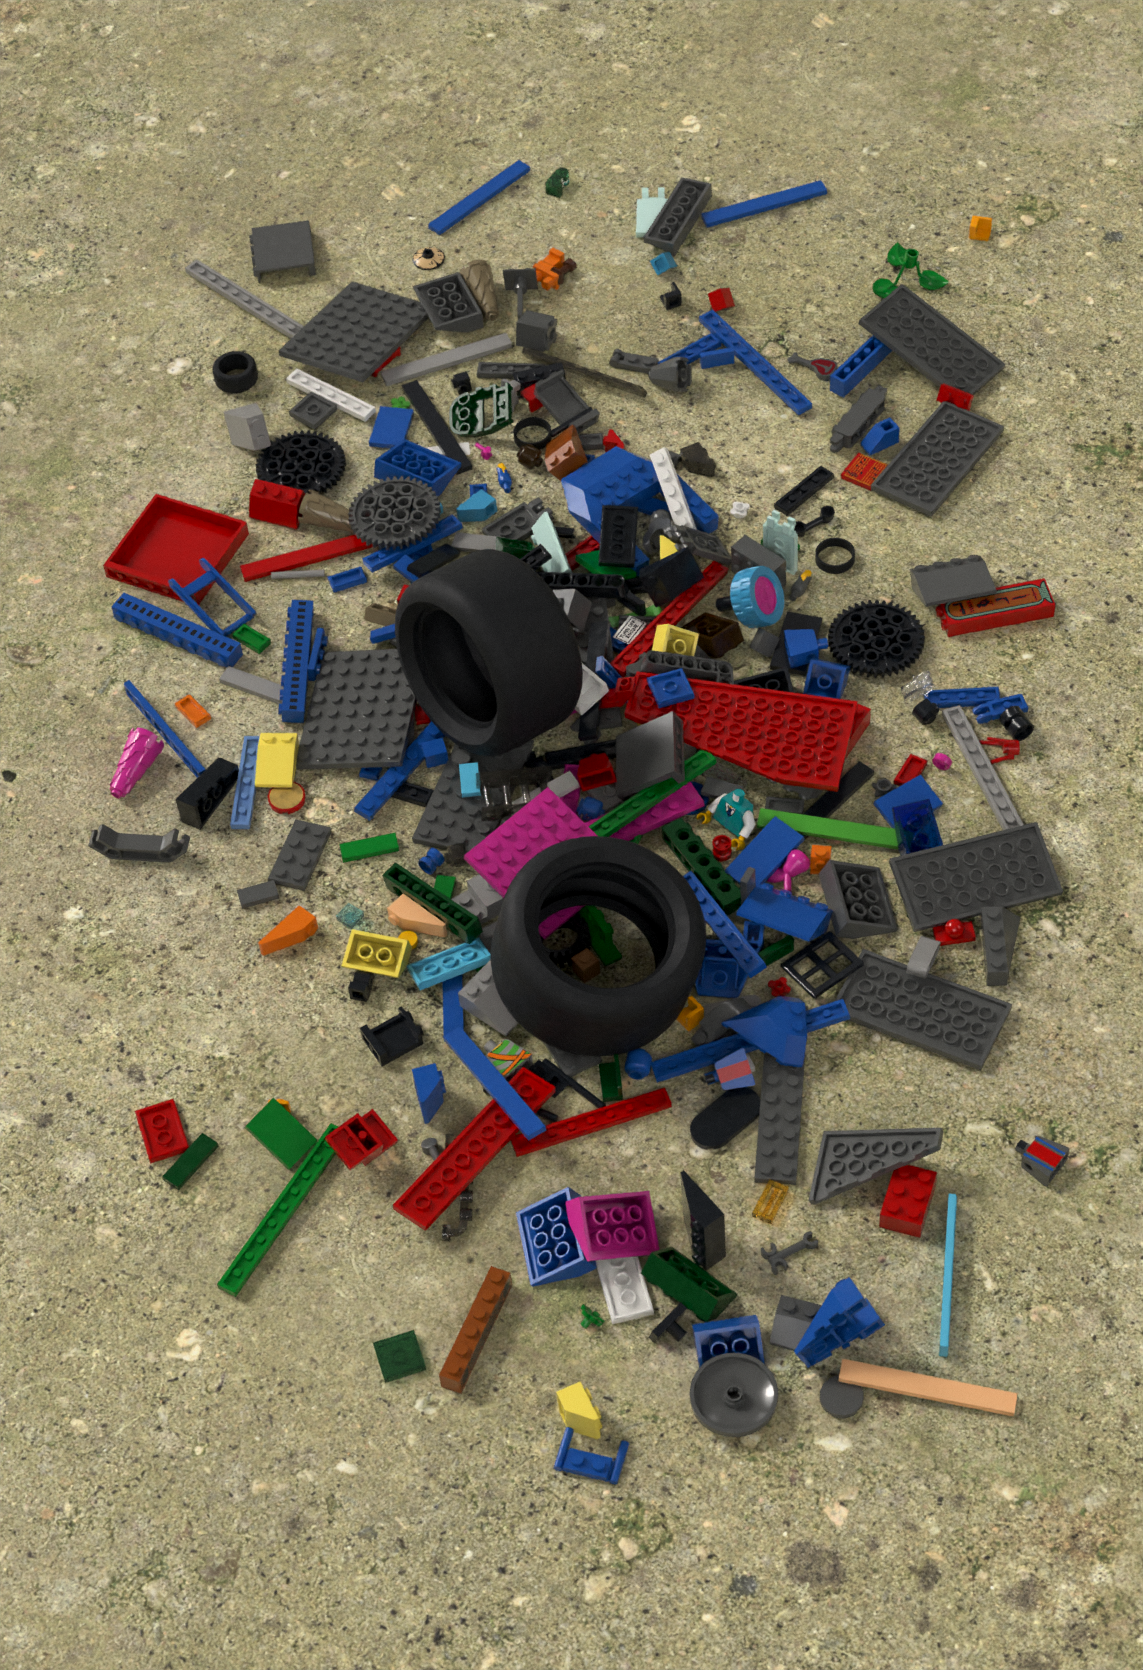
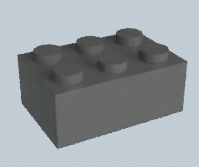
[731,535,786,588]

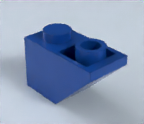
[860,417,900,456]

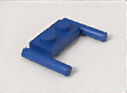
[553,1427,629,1485]

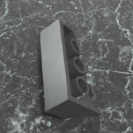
[981,906,1020,986]

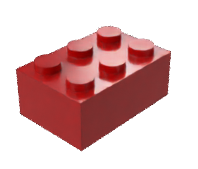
[879,1164,937,1238]

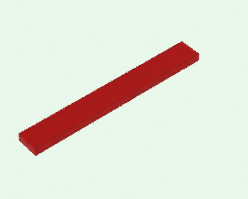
[240,535,379,582]
[510,1087,672,1157]

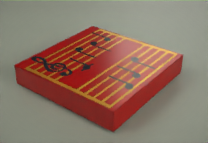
[841,452,888,491]

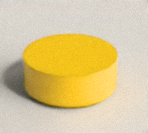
[398,931,418,950]

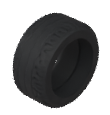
[212,351,258,394]

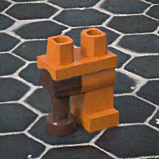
[533,248,577,291]

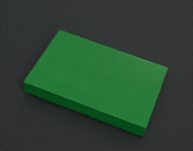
[575,550,636,580]
[244,1098,317,1170]

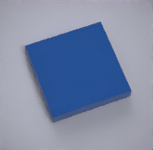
[647,668,694,708]

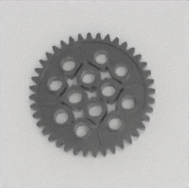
[348,476,441,550]

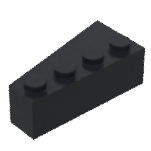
[176,757,239,830]

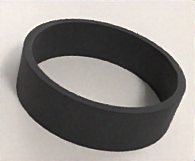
[513,417,552,450]
[815,538,855,574]

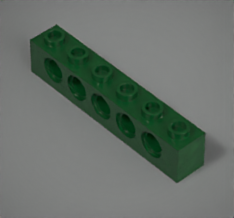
[662,818,741,916]
[382,862,483,944]

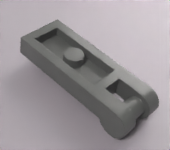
[609,349,659,374]

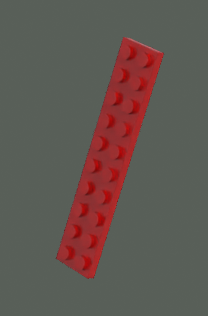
[393,1067,556,1231]

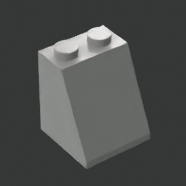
[223,403,271,450]

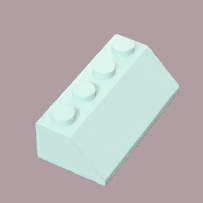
[531,511,572,573]

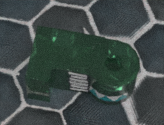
[545,168,570,198]

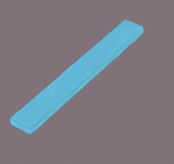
[939,1194,957,1357]

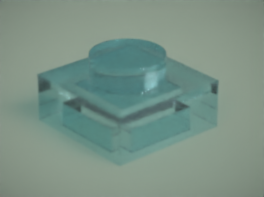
[336,903,364,929]

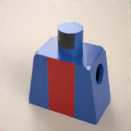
[704,1046,756,1090]

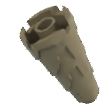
[459,260,499,321]
[298,489,353,533]

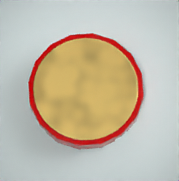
[268,782,305,814]

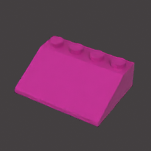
[565,1191,660,1261]

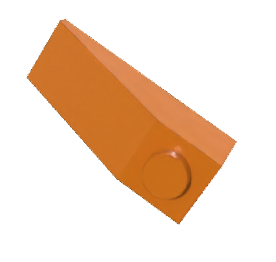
[258,905,318,956]

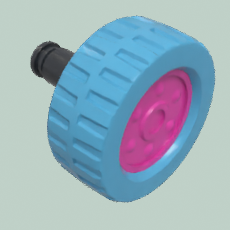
[716,566,784,628]

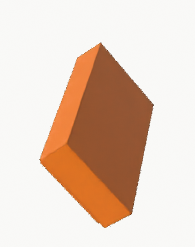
[174,694,211,728]

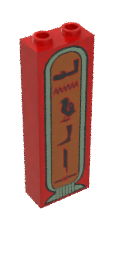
[936,578,1055,637]

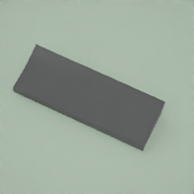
[643,177,712,257]

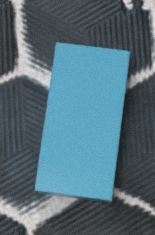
[459,762,481,798]

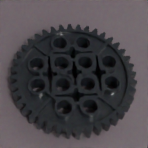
[256,430,346,494]
[828,600,925,678]

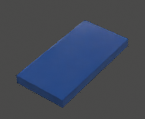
[724,816,805,886]

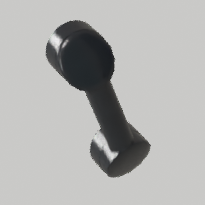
[794,506,835,537]

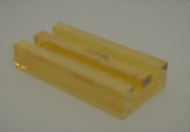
[752,1179,789,1224]

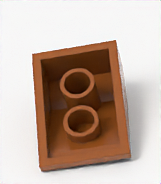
[544,425,588,481]

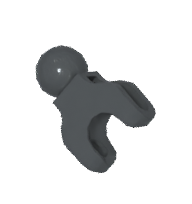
[643,509,675,557]

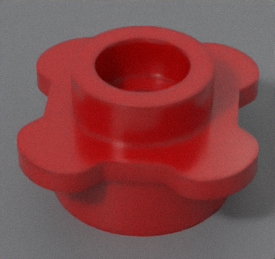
[768,977,791,997]

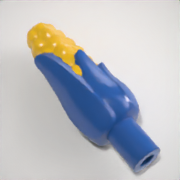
[497,463,512,493]

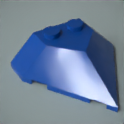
[721,996,807,1067]

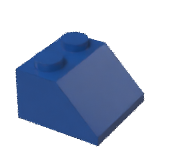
[803,658,851,699]
[412,1063,446,1124]

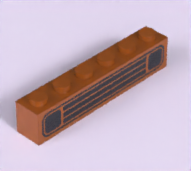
[439,1266,512,1394]

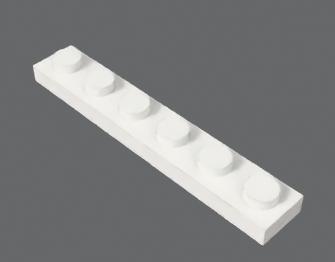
[286,369,376,422]
[650,447,697,544]

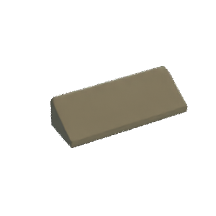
[364,603,397,626]

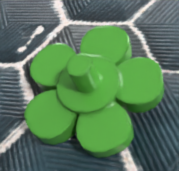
[391,396,410,409]

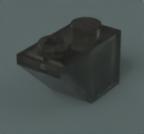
[680,442,716,477]

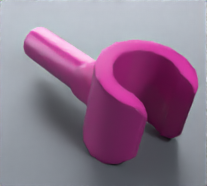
[475,443,493,460]

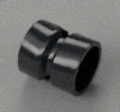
[999,706,1034,741]

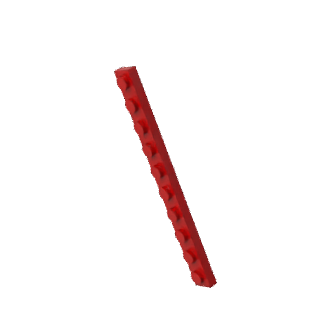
[610,561,728,677]

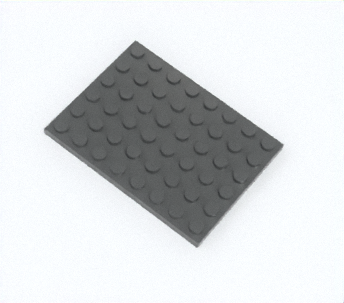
[279,281,429,382]
[296,649,417,770]

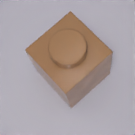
[571,948,600,984]

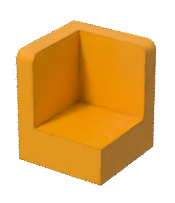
[969,215,992,241]
[677,995,704,1032]

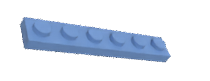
[230,736,260,829]

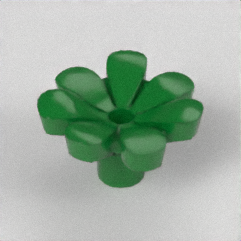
[580,1304,605,1329]

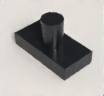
[649,1303,687,1344]

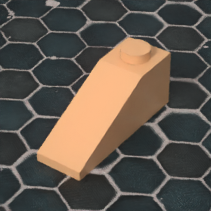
[387,894,447,938]

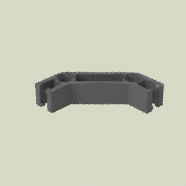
[88,824,190,863]

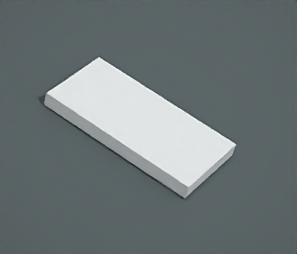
[596,1256,654,1325]

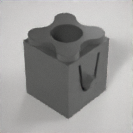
[516,310,557,352]
[553,589,592,635]

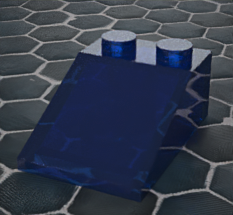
[892,799,943,856]

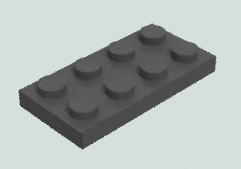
[268,819,332,891]

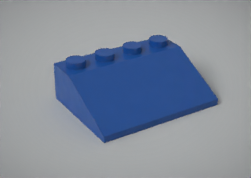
[374,439,462,496]
[736,883,833,942]
[516,1187,597,1286]

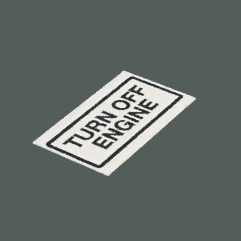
[613,616,647,644]

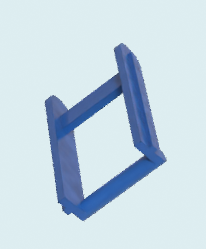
[168,558,257,637]

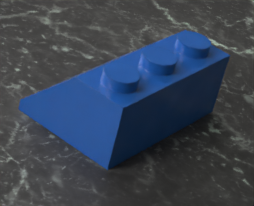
[692,1315,765,1368]

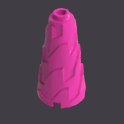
[110,727,164,799]

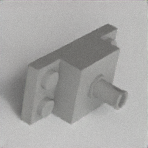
[451,874,504,924]

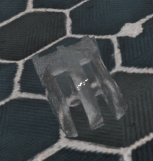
[900,671,935,704]

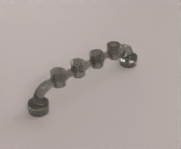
[442,1134,473,1241]

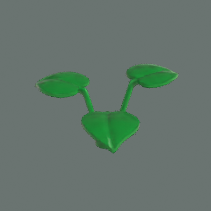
[872,242,949,298]

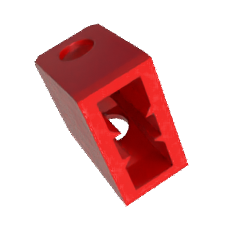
[577,753,617,792]

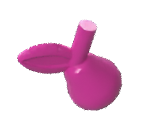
[767,849,810,892]

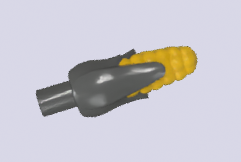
[789,570,812,601]

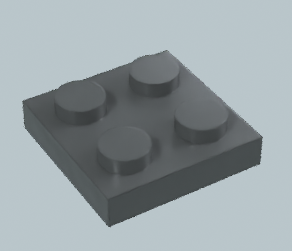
[289,392,337,429]

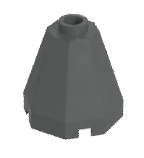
[648,357,692,392]

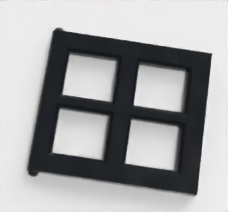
[780,931,864,999]

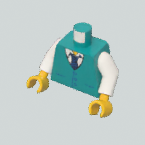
[696,789,755,850]

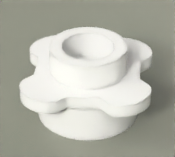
[730,501,750,518]

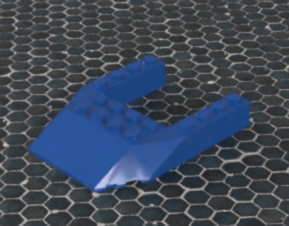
[561,446,719,577]

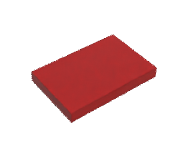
[135,1098,189,1164]

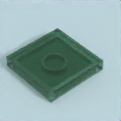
[373,1330,427,1383]

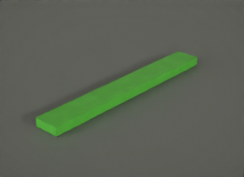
[757,808,913,851]

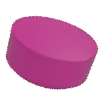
[932,753,952,770]

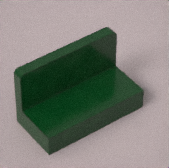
[599,1054,623,1102]

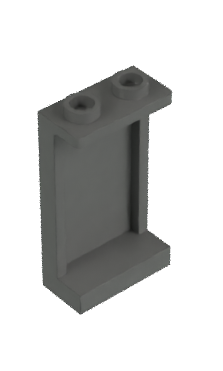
[534,369,600,434]

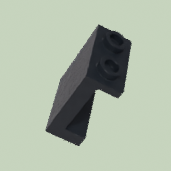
[360,1006,424,1067]

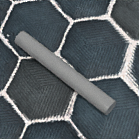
[271,570,325,579]

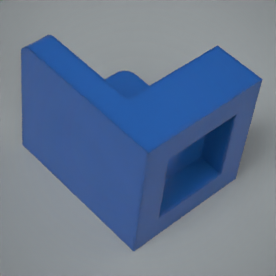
[421,738,448,768]

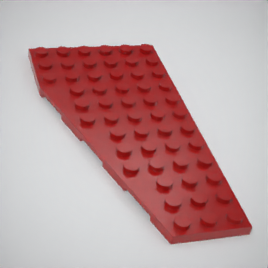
[624,671,858,792]

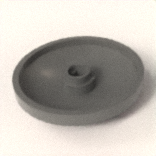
[690,1353,778,1437]

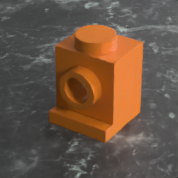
[810,845,831,875]

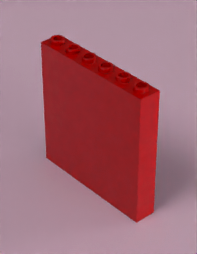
[103,494,249,605]

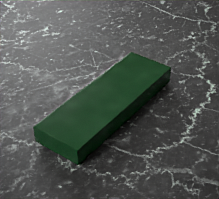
[162,1133,219,1190]

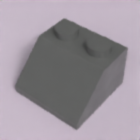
[770,1295,822,1351]

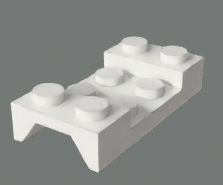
[575,663,609,715]

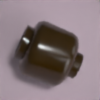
[516,444,543,470]

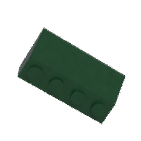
[640,1246,738,1322]

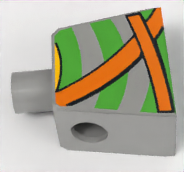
[484,1039,533,1082]

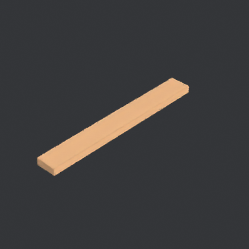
[838,1359,1018,1417]

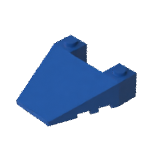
[695,918,765,998]
[794,1277,885,1368]

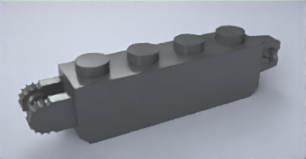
[830,385,887,453]

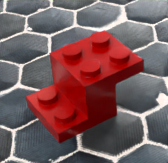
[325,1109,398,1171]

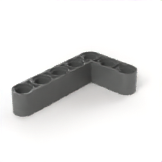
[641,650,734,684]

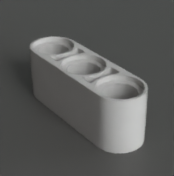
[906,936,941,979]

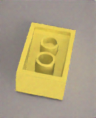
[255,733,299,788]

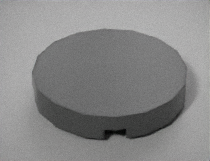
[820,1375,863,1419]

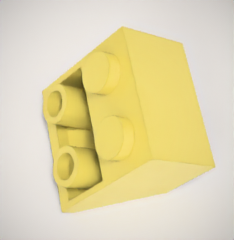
[556,1382,602,1439]

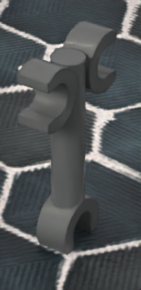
[761,1231,818,1275]

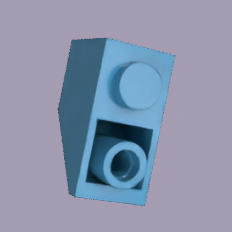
[456,489,497,522]

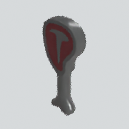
[787,352,838,381]

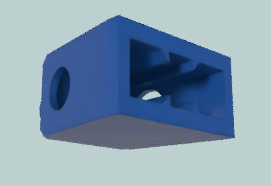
[784,629,828,668]

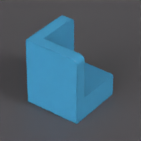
[650,252,677,276]

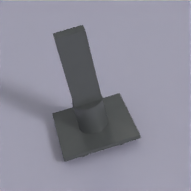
[503,268,538,320]

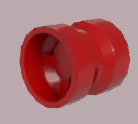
[712,835,732,862]

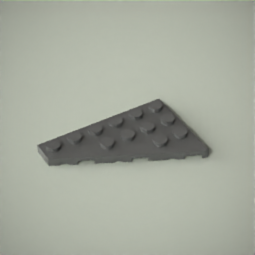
[809,1127,944,1205]

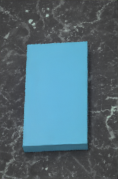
[407,938,491,990]

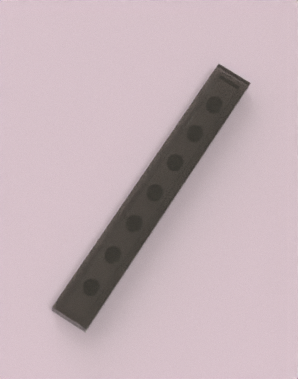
[522,347,647,398]

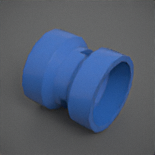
[418,848,445,875]

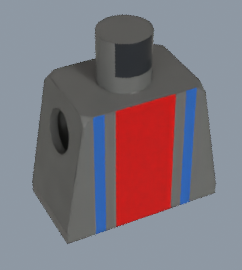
[1015,1136,1069,1187]

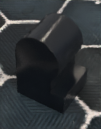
[348,970,374,1002]

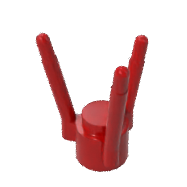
[979,737,1020,764]

